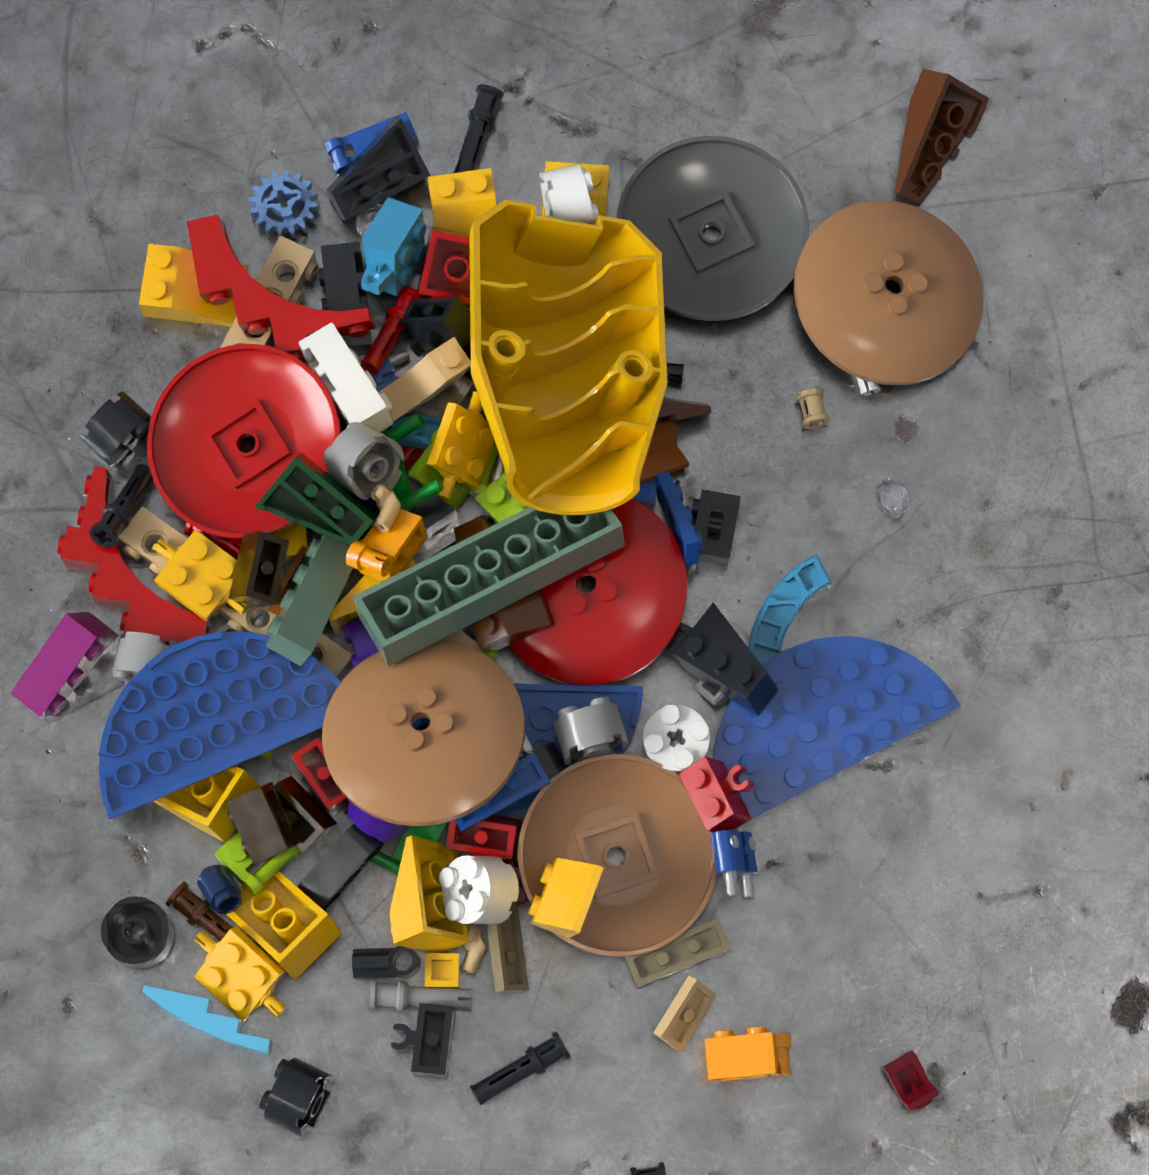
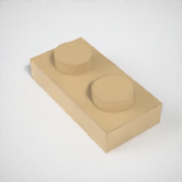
[653,975,716,1052]

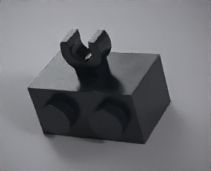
[399,296,471,357]
[691,489,741,567]
[391,1003,455,1079]

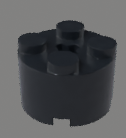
[80,391,151,467]
[101,896,174,969]
[259,1057,333,1138]

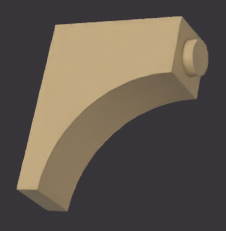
[378,337,471,423]

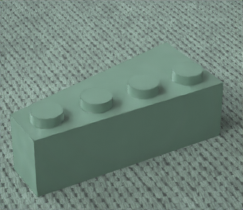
[266,535,353,666]

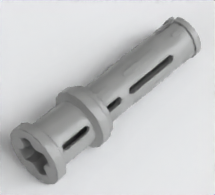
[369,979,472,1011]

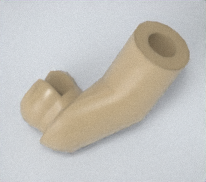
[371,484,401,533]
[460,924,487,976]

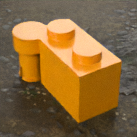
[346,509,428,582]
[705,1027,792,1082]

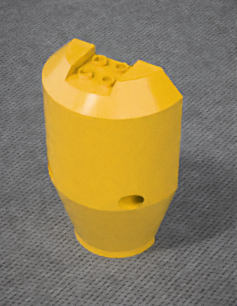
[469,200,667,515]

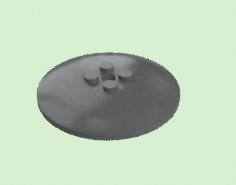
[617,136,809,321]

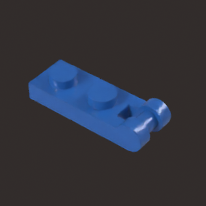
[324,112,419,174]

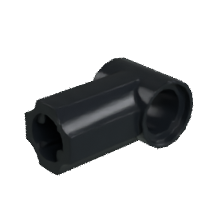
[352,946,421,979]

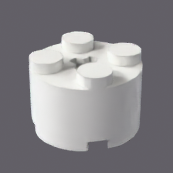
[540,164,599,225]
[642,705,710,776]
[439,855,519,924]

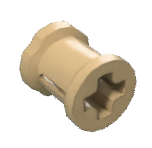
[796,388,831,429]

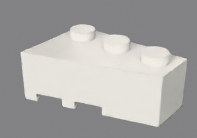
[298,322,393,432]

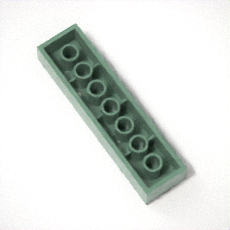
[353,507,625,667]

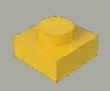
[425,953,459,989]

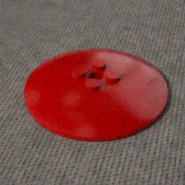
[147,344,341,539]
[508,499,688,686]

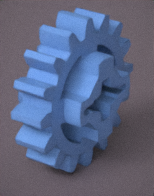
[249,169,319,239]

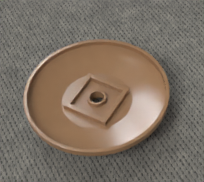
[794,200,983,385]
[322,640,525,826]
[517,754,717,957]

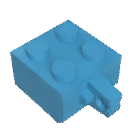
[361,197,427,296]

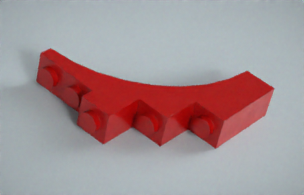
[187,214,375,362]
[57,466,212,645]

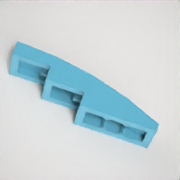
[142,985,273,1056]

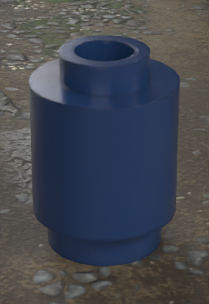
[197,865,242,914]

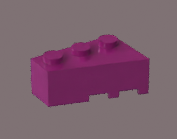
[10,612,119,717]

